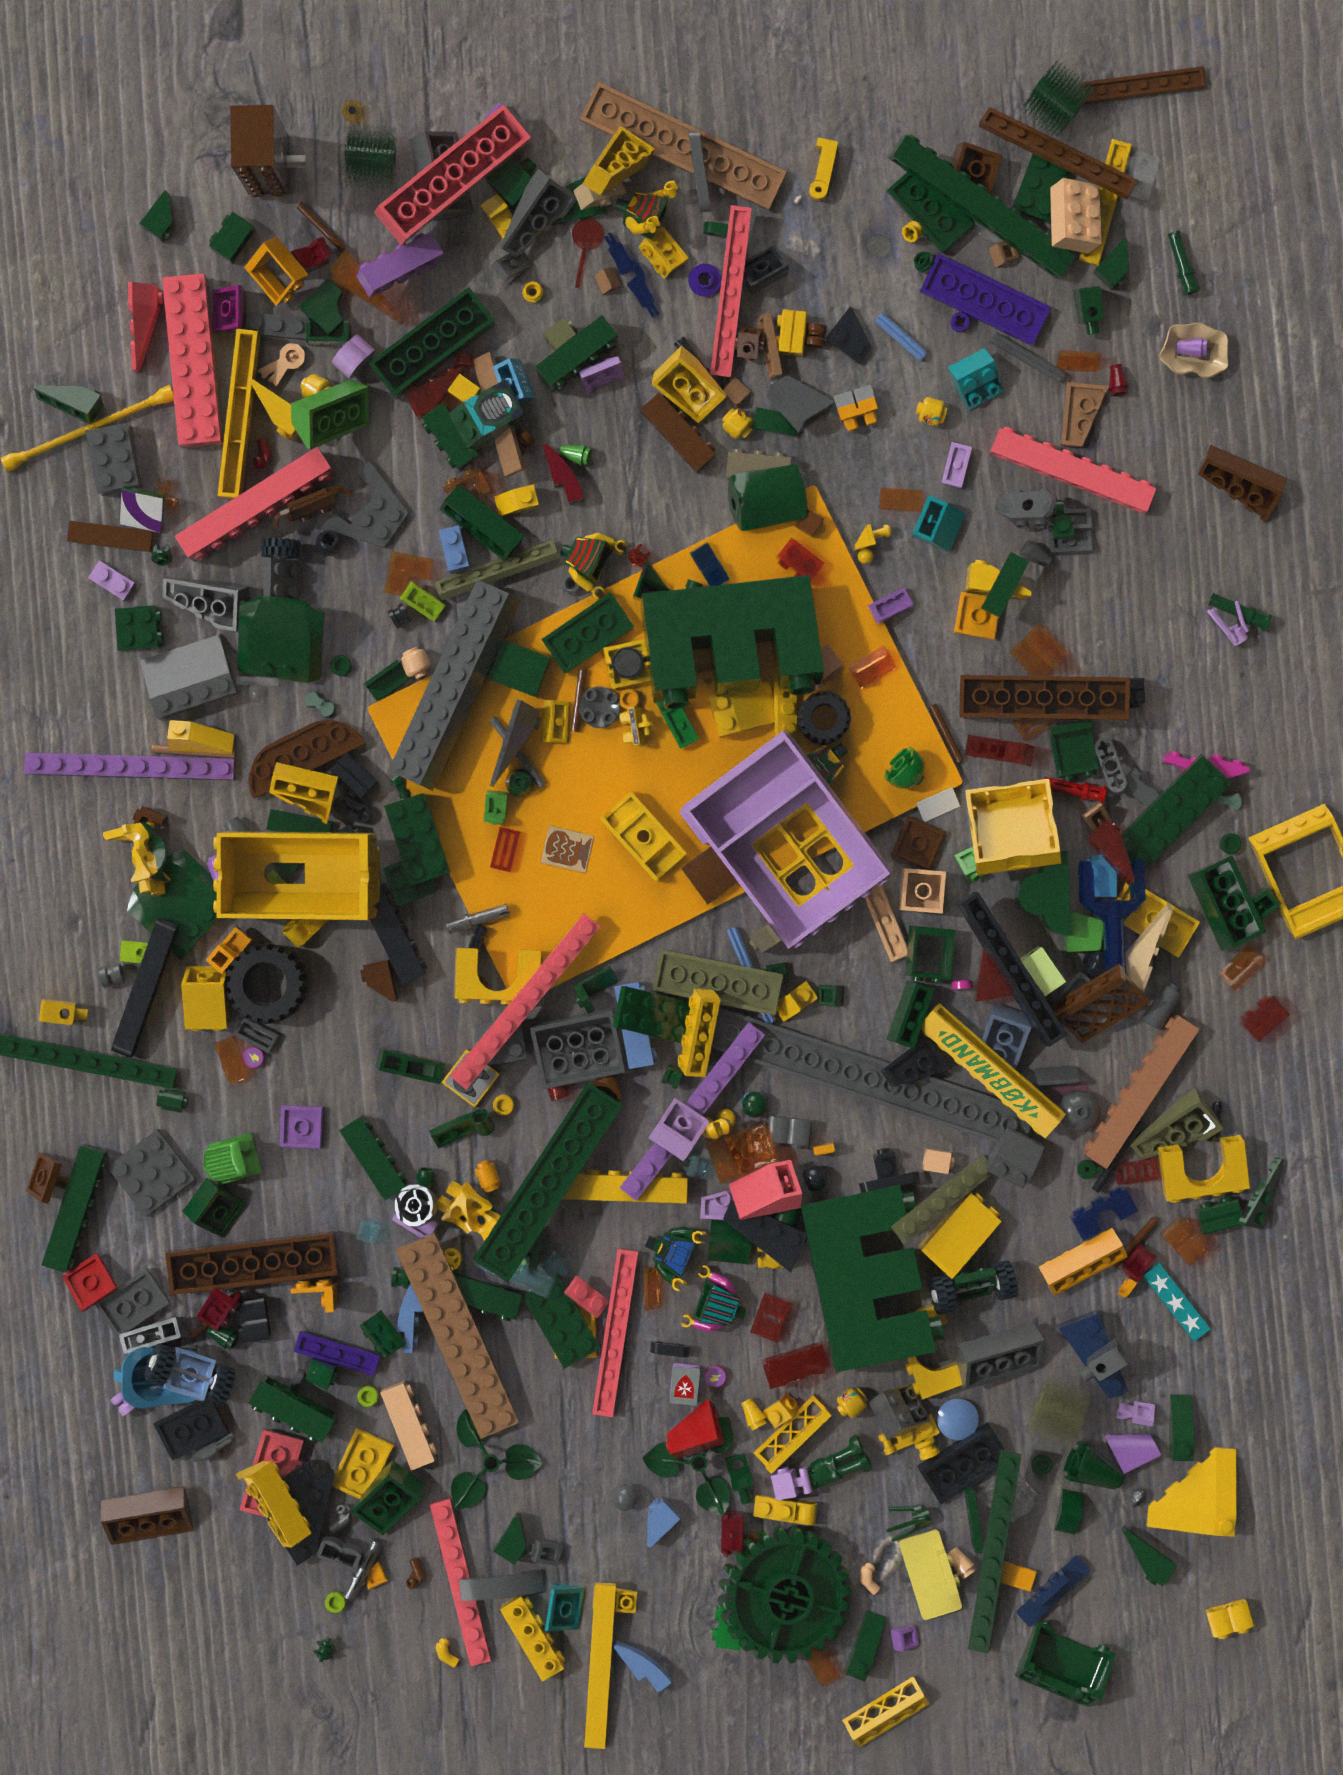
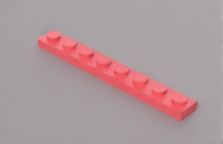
[710,205,752,377]
[592,1248,638,1417]
[430,1498,491,1666]

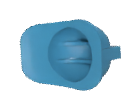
[114,1347,200,1408]

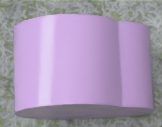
[331,334,376,379]

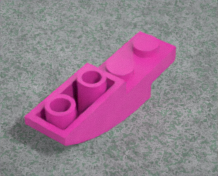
[1162,751,1250,778]

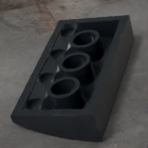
[917,1422,1005,1504]

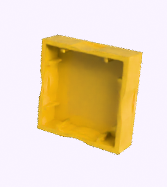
[965,779,1061,875]

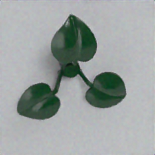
[451,1409,542,1509]
[643,1417,733,1516]

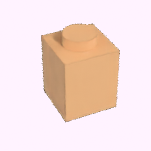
[922,1148,954,1174]

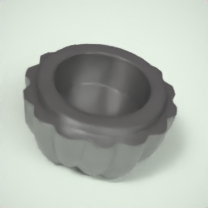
[1128,1488,1146,1508]

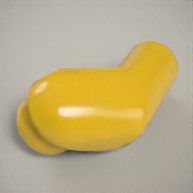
[435,1638,459,1668]

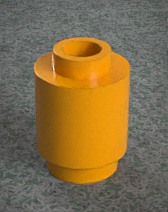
[474,1160,501,1192]

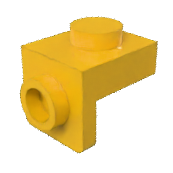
[763,1392,799,1428]

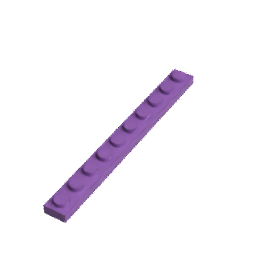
[24,753,235,780]
[620,1022,765,1200]

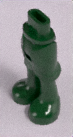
[797,1434,873,1489]

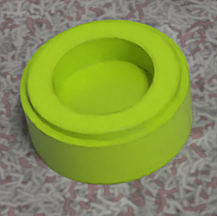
[357,1385,379,1407]
[325,1591,347,1613]

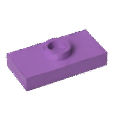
[868,587,914,624]

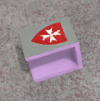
[670,1363,700,1406]

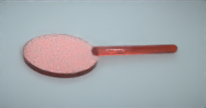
[572,218,603,288]

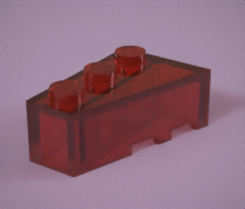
[973,932,1012,1002]
[762,1341,830,1390]

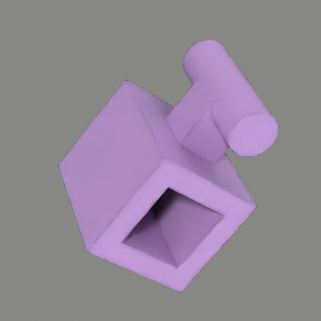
[771,1466,812,1500]

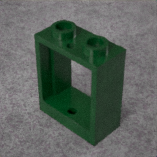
[905,926,955,983]

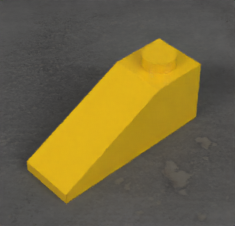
[167,720,235,755]

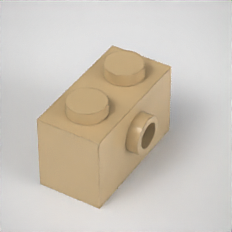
[573,182,626,210]

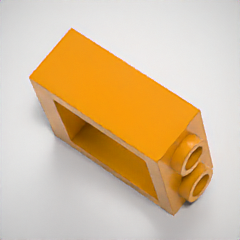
[244,236,309,306]

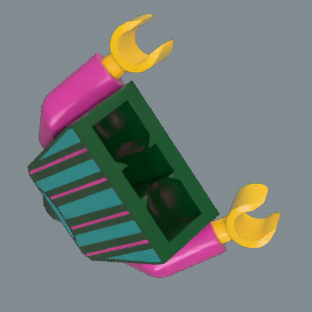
[681,1265,746,1332]

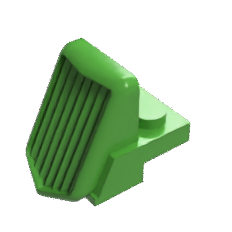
[203,1132,262,1185]

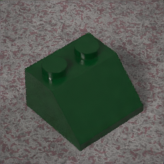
[182,1178,246,1238]

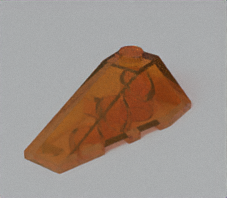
[329,249,403,325]

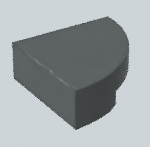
[290,1369,306,1391]

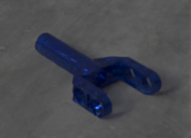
[1078,859,1146,985]

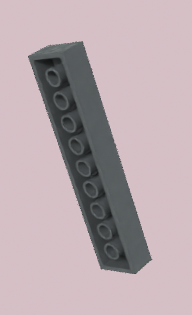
[388,580,521,791]

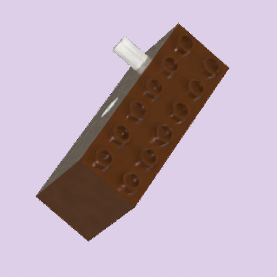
[230,105,306,197]

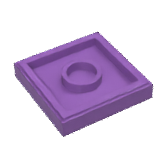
[279,1105,324,1149]

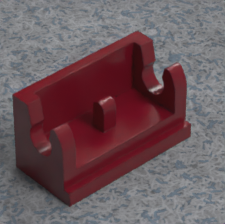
[721,1511,743,1557]

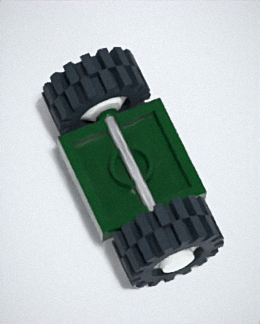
[928,1260,1019,1315]

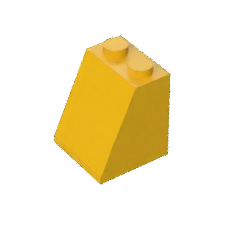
[181,966,229,1031]

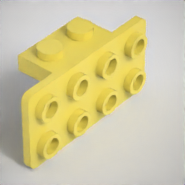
[899,1529,962,1620]

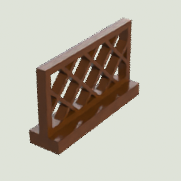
[1051,964,1150,1043]

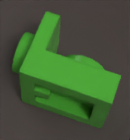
[954,846,986,883]

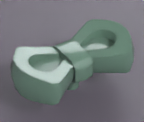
[305,691,335,718]
[1212,793,1243,810]

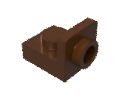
[132,806,168,826]

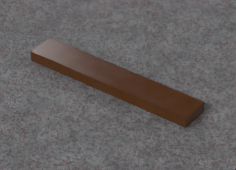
[1079,66,1206,105]

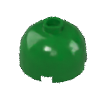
[884,747,925,789]

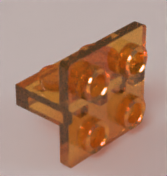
[1009,624,1067,676]

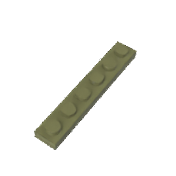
[435,540,559,600]
[891,1155,992,1244]

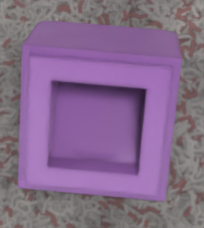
[891,1625,919,1652]

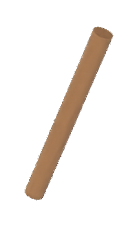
[151,744,236,759]

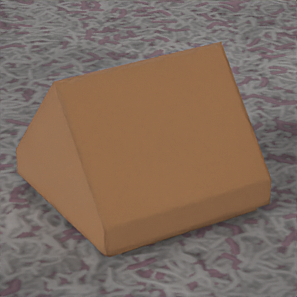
[594,267,622,295]

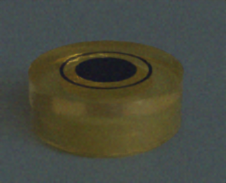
[342,100,363,122]

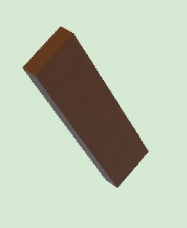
[67,520,153,552]

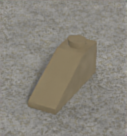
[749,922,781,953]

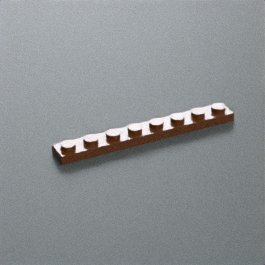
[978,107,1138,200]

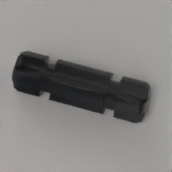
[468,925,487,954]

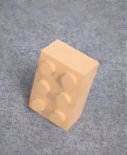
[1050,178,1101,253]

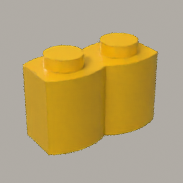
[1205,1599,1254,1639]

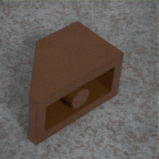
[360,960,398,1002]

